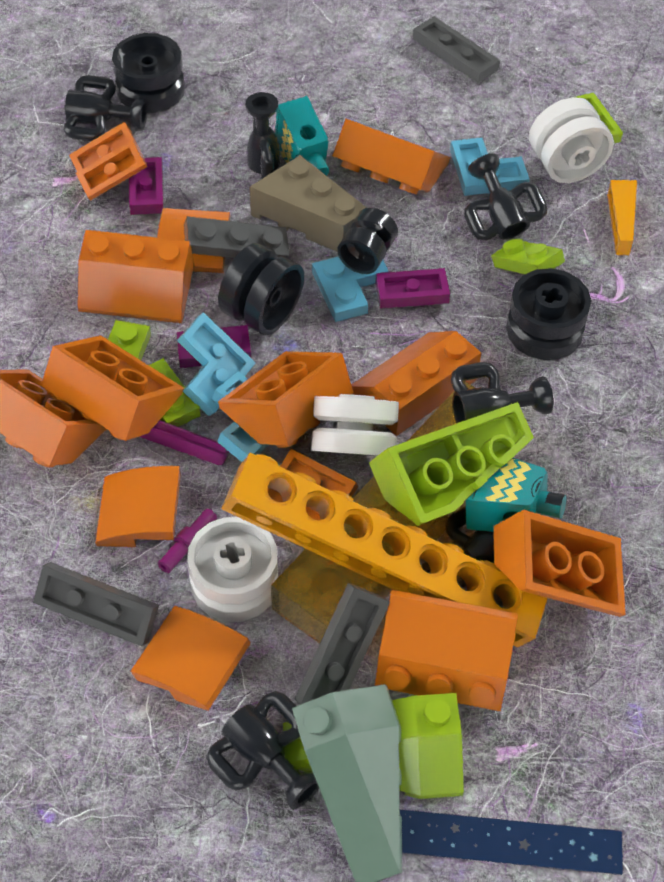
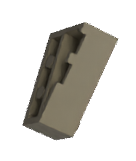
[250,155,367,252]

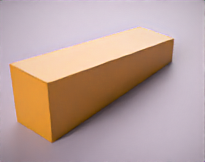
[607,180,637,255]

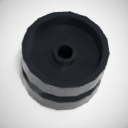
[112,33,185,113]
[218,243,304,335]
[506,268,591,360]

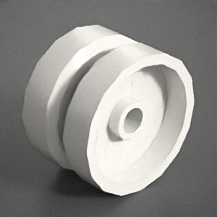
[528,97,614,183]
[311,394,399,455]
[188,517,278,622]

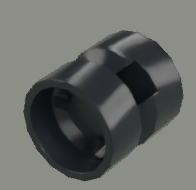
[337,208,398,274]

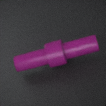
[157,509,217,573]

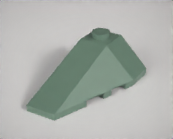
[292,684,402,882]

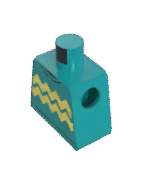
[275,96,330,176]
[465,458,567,532]

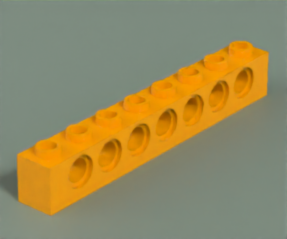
[221,453,548,648]

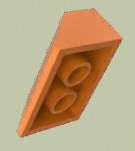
[332,118,451,195]
[77,230,194,324]
[351,331,481,436]
[41,335,184,441]
[218,351,354,448]
[0,369,107,468]
[493,510,626,617]
[374,590,518,712]

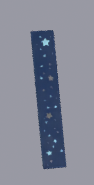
[400,809,623,875]

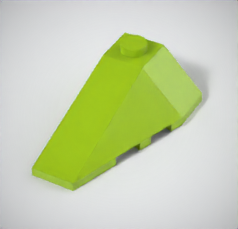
[369,402,534,526]
[283,693,464,799]

